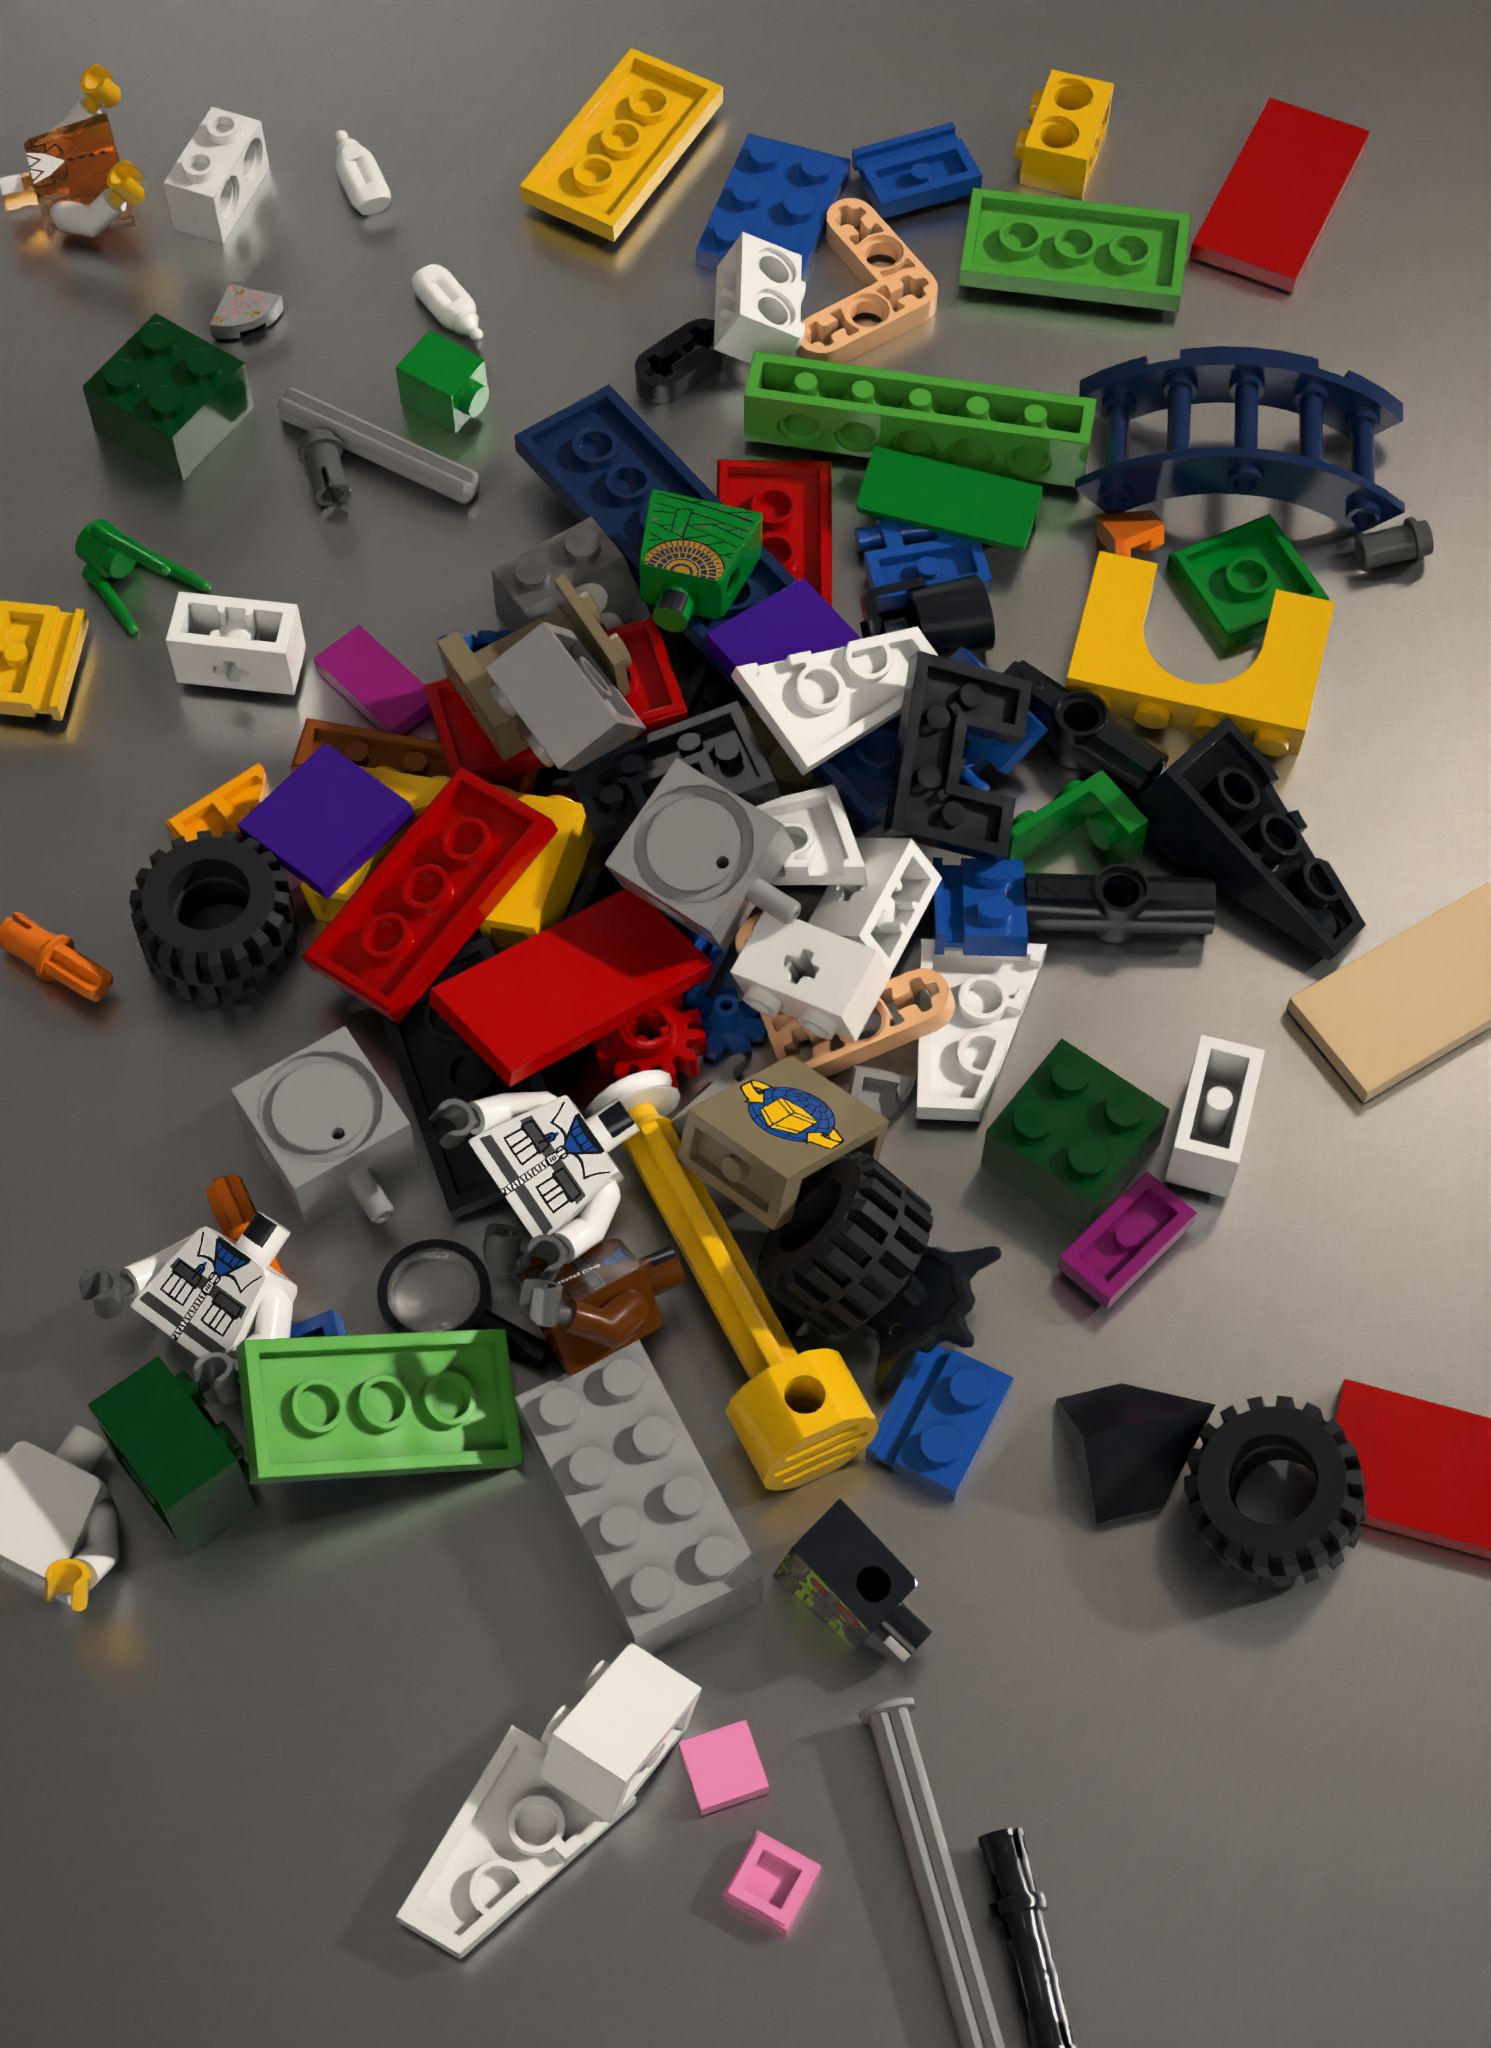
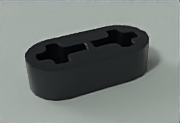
[635,318,728,404]

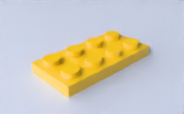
[520,48,723,242]

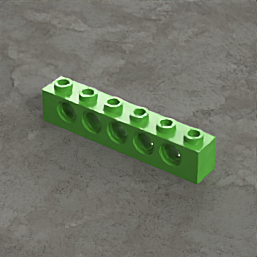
[744,351,1097,487]

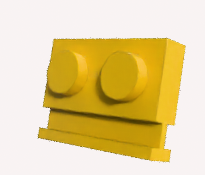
[0,600,89,721]

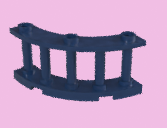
[1075,346,1405,535]

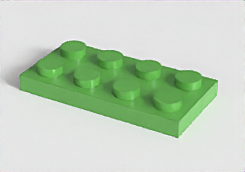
[958,188,1191,312]
[236,1329,523,1485]

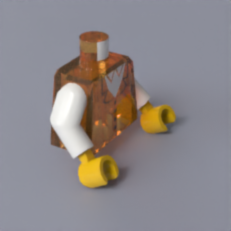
[0,64,145,238]

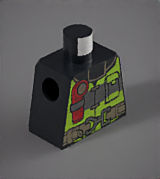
[773,1498,933,1663]

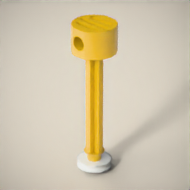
[584,1070,879,1491]

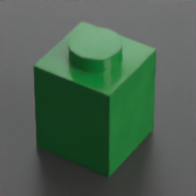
[396,330,489,434]

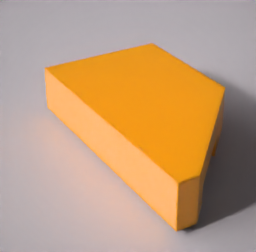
[165,763,267,843]

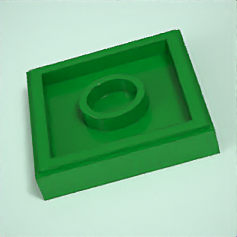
[1167,513,1330,652]

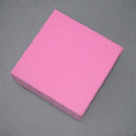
[678,1719,769,1816]
[722,1830,822,1936]

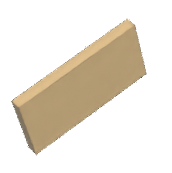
[1286,882,1491,1103]

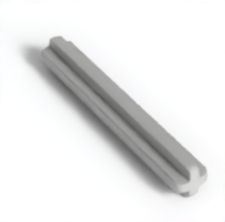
[277,388,480,504]

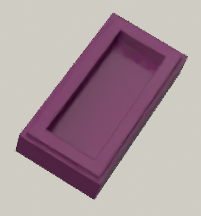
[314,625,432,735]

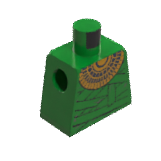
[639,489,763,632]

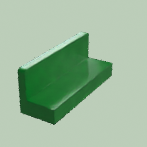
[856,446,1043,552]

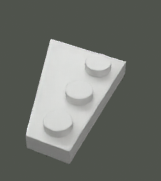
[731,627,938,776]
[756,785,867,885]
[915,939,1047,1122]
[396,1725,636,1959]

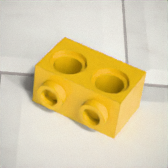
[1014,69,1114,199]

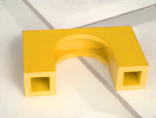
[1065,551,1335,756]
[300,766,593,953]

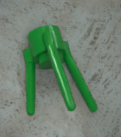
[75,519,211,635]

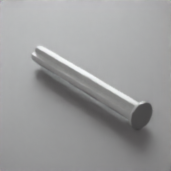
[859,1697,1005,2048]

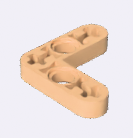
[796,198,938,364]
[735,913,955,1078]

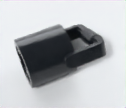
[859,574,995,659]

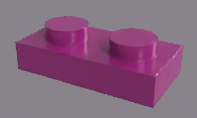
[1057,1171,1197,1310]

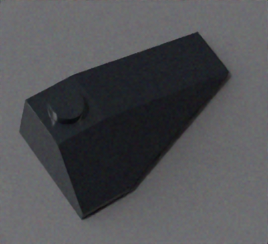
[1132,717,1366,961]

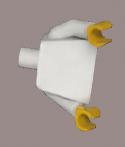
[0,1425,119,1612]

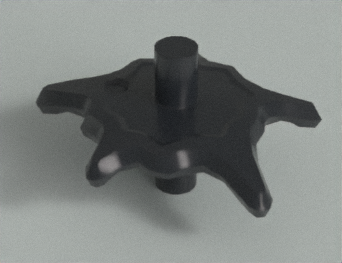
[862,1245,1002,1392]

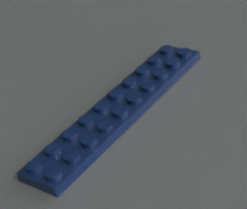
[514,384,966,832]

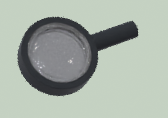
[377,1239,552,1369]

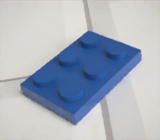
[696,133,851,281]

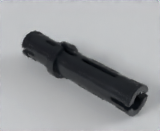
[978,1827,1077,2048]

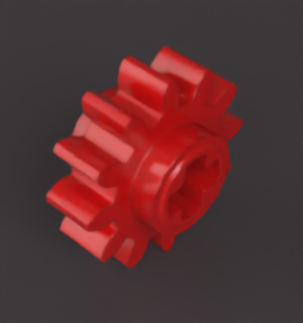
[593,994,708,1089]

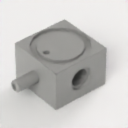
[605,758,801,952]
[230,1026,419,1228]

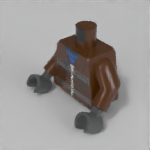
[482,1223,686,1376]

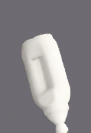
[335,130,391,215]
[411,264,483,342]

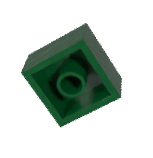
[82,313,254,481]
[981,1038,1170,1234]
[88,1356,257,1556]

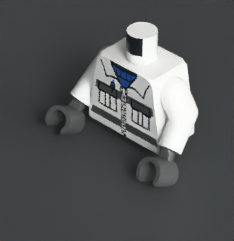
[429,1091,640,1282]
[79,1211,297,1404]

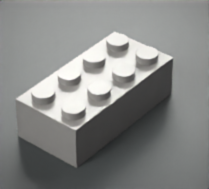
[515,1340,763,1656]

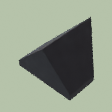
[1056,1383,1216,1528]

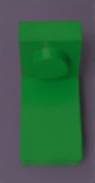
[1006,770,1149,864]

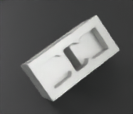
[163,106,270,244]
[714,232,806,364]

